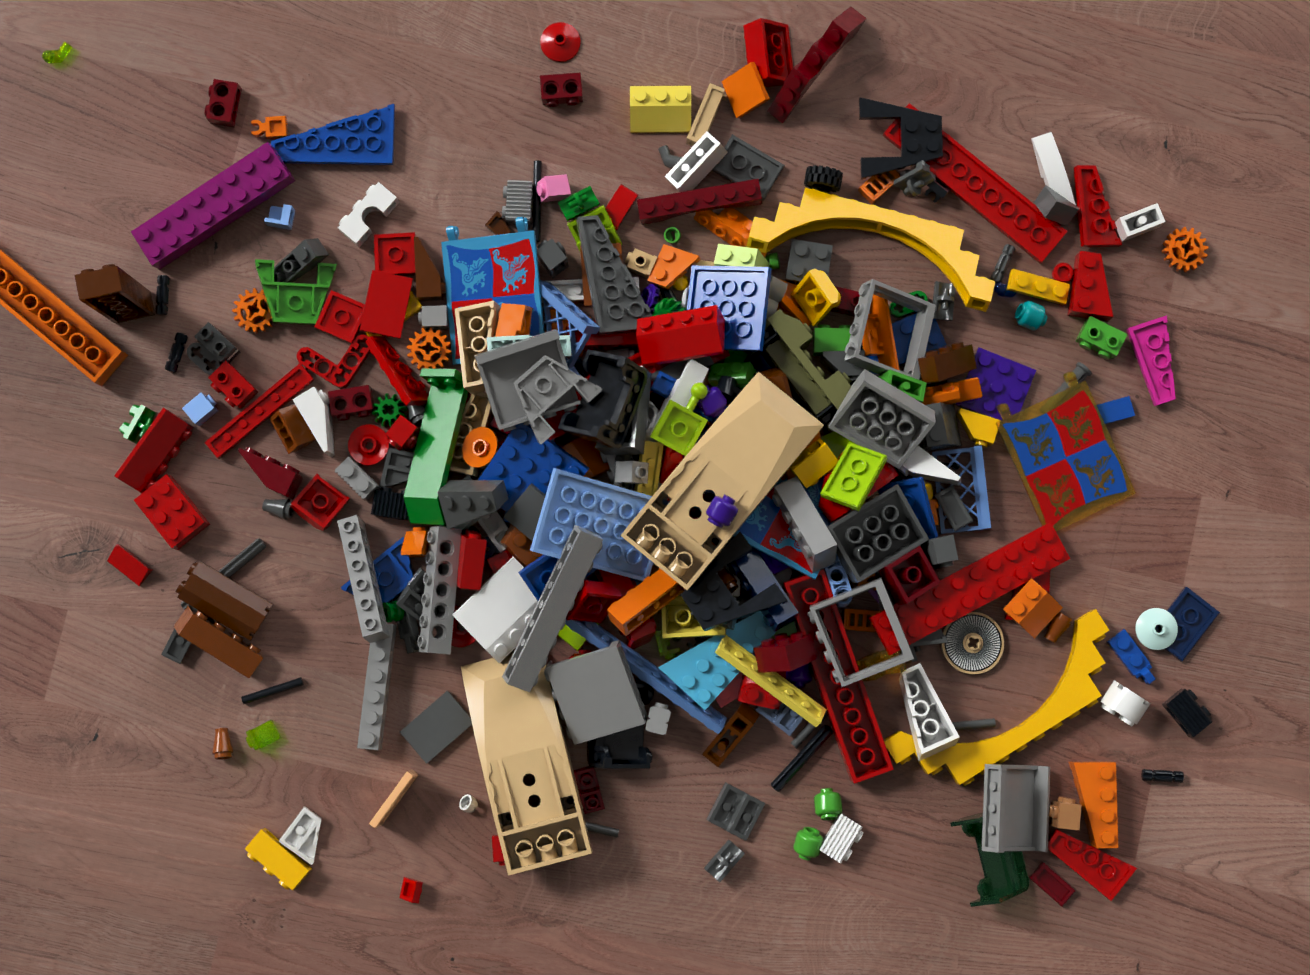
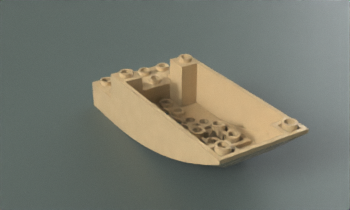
[620,372,824,591]
[461,653,593,876]

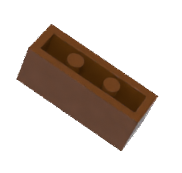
[918,342,977,383]

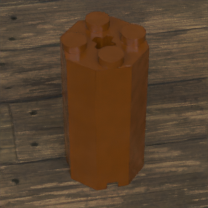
[175,561,273,641]

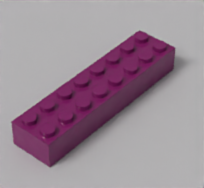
[131,142,295,270]

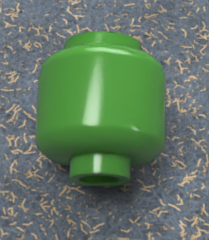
[814,788,842,821]
[793,827,823,860]

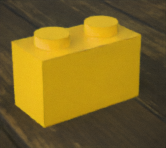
[790,438,839,488]

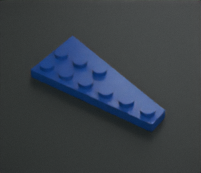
[271,104,395,165]

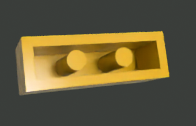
[245,828,312,890]

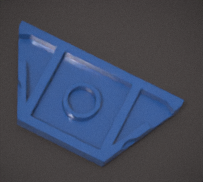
[341,537,414,603]

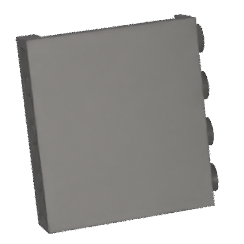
[474,329,581,432]
[544,640,648,745]
[982,764,1050,853]

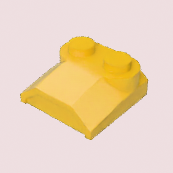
[791,269,841,327]

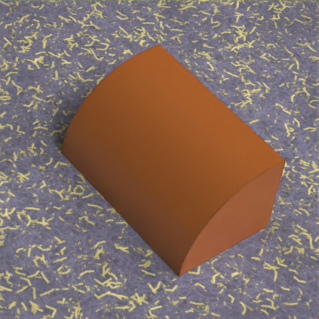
[269,404,316,454]

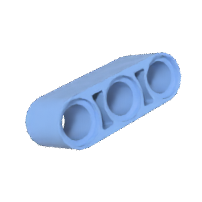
[823,553,852,608]

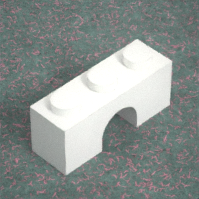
[338,182,399,248]

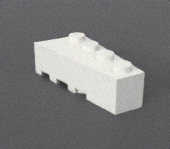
[899,663,960,761]

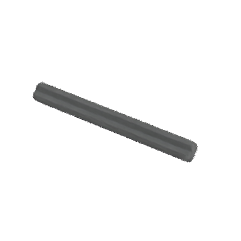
[181,538,266,610]

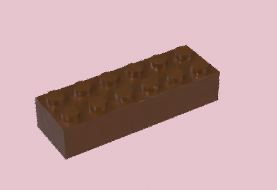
[74,264,155,324]

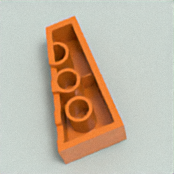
[495,303,532,337]
[1069,761,1118,848]

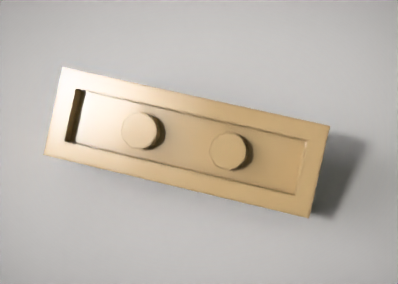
[686,83,727,146]

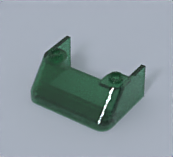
[950,812,1029,907]

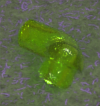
[42,42,72,64]

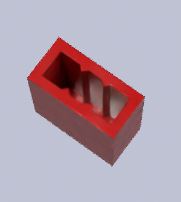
[457,530,487,590]

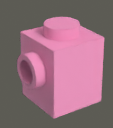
[537,174,571,202]

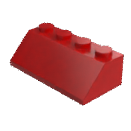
[636,305,725,367]
[114,408,193,493]

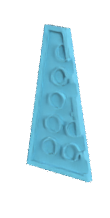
[658,611,775,710]

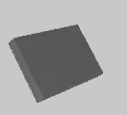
[712,134,785,201]
[400,691,472,764]

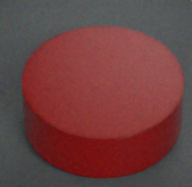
[1052,263,1074,283]

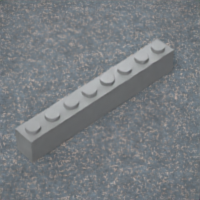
[502,525,603,692]

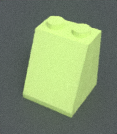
[714,244,769,267]

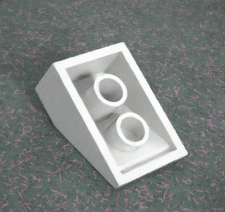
[292,387,335,457]
[898,446,961,486]

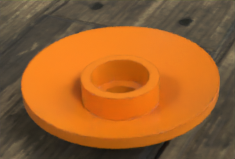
[462,427,498,468]

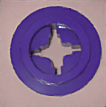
[641,284,660,313]

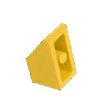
[956,408,1000,448]

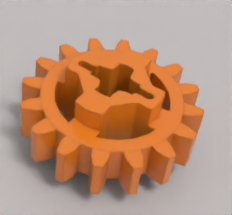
[1162,227,1209,272]
[232,288,273,334]
[407,327,452,370]

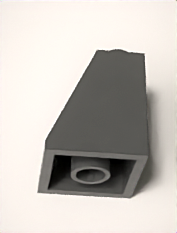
[919,402,962,452]

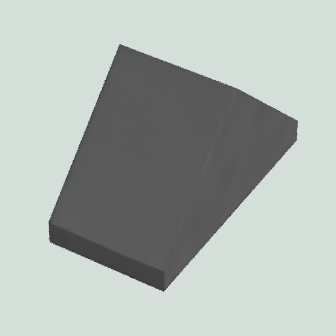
[1034,185,1080,226]

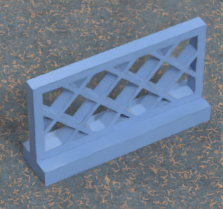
[540,280,600,368]
[932,445,991,534]

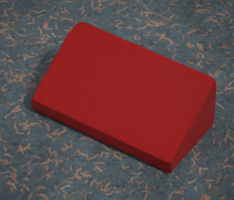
[107,544,152,586]

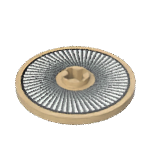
[941,612,1004,674]

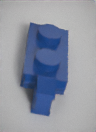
[1107,629,1155,684]

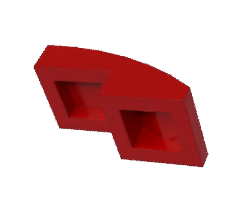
[606,184,639,231]

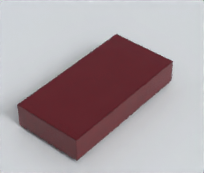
[1029,862,1075,907]

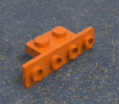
[694,208,767,257]
[862,294,899,370]
[922,377,983,405]

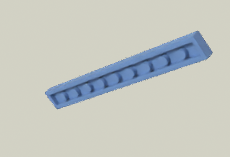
[565,618,727,734]

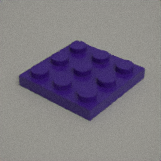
[955,347,1036,424]

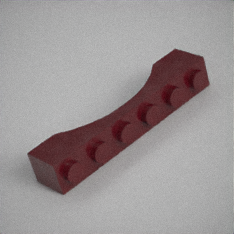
[637,179,762,225]

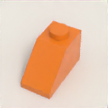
[401,527,429,558]

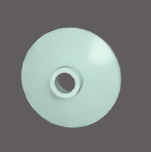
[1135,608,1178,650]

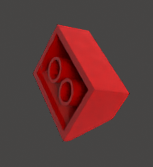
[743,18,793,87]

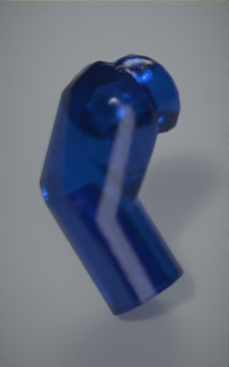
[994,282,1017,298]

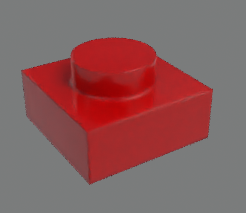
[399,877,423,903]

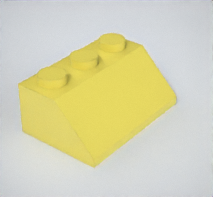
[630,86,691,133]
[661,596,726,639]

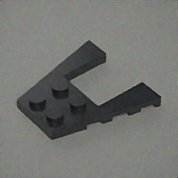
[859,98,943,180]
[681,531,788,631]

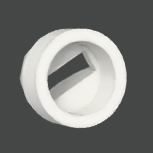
[459,794,478,813]

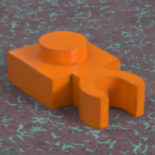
[251,116,288,139]

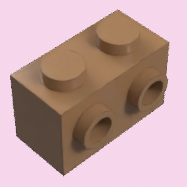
[1049,797,1082,830]

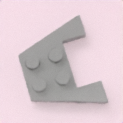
[513,355,603,445]

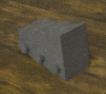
[437,480,508,529]

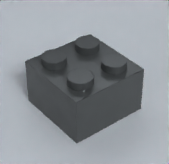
[785,239,833,285]

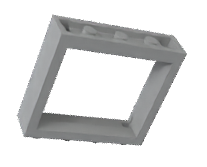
[844,279,936,380]
[808,578,914,687]

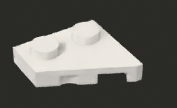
[279,806,322,865]

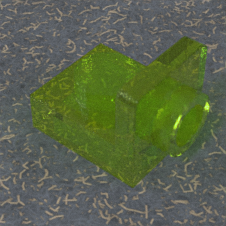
[655,630,681,660]
[246,720,281,750]

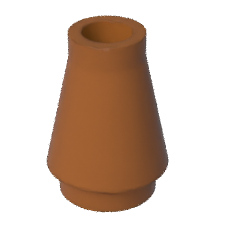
[1044,612,1072,643]
[212,728,233,760]

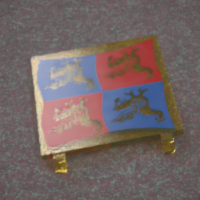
[996,372,1136,531]

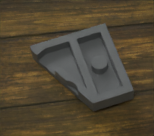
[380,448,414,487]

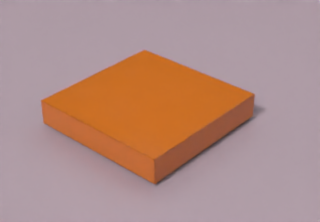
[721,62,770,118]

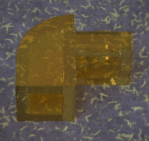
[856,650,906,681]

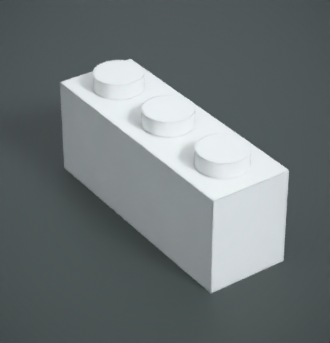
[665,132,728,192]

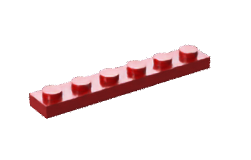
[204,363,314,459]

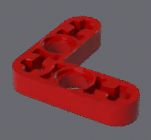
[297,335,370,388]

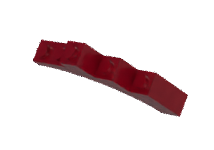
[767,6,867,123]

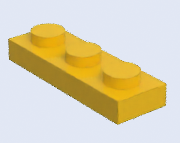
[1007,269,1070,305]

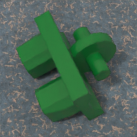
[558,186,600,221]
[119,405,156,444]

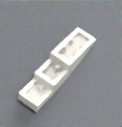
[1031,132,1078,213]
[648,359,709,436]

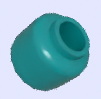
[1015,301,1047,331]

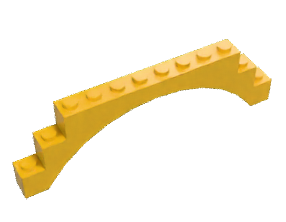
[746,187,995,312]
[884,609,1110,786]

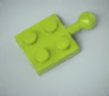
[650,383,708,456]

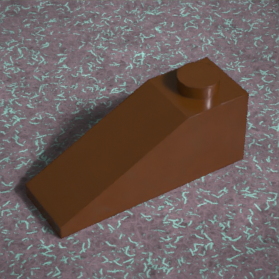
[414,237,446,302]
[702,702,760,767]

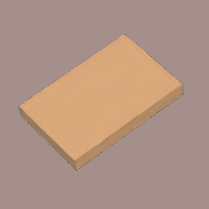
[369,769,418,828]

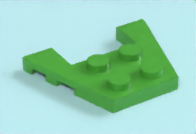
[255,259,337,325]

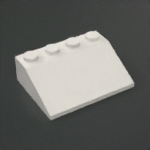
[452,557,538,663]

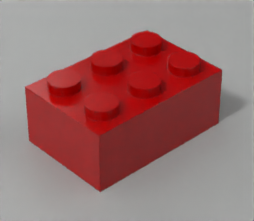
[134,474,210,550]

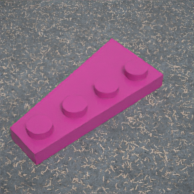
[1126,315,1176,407]

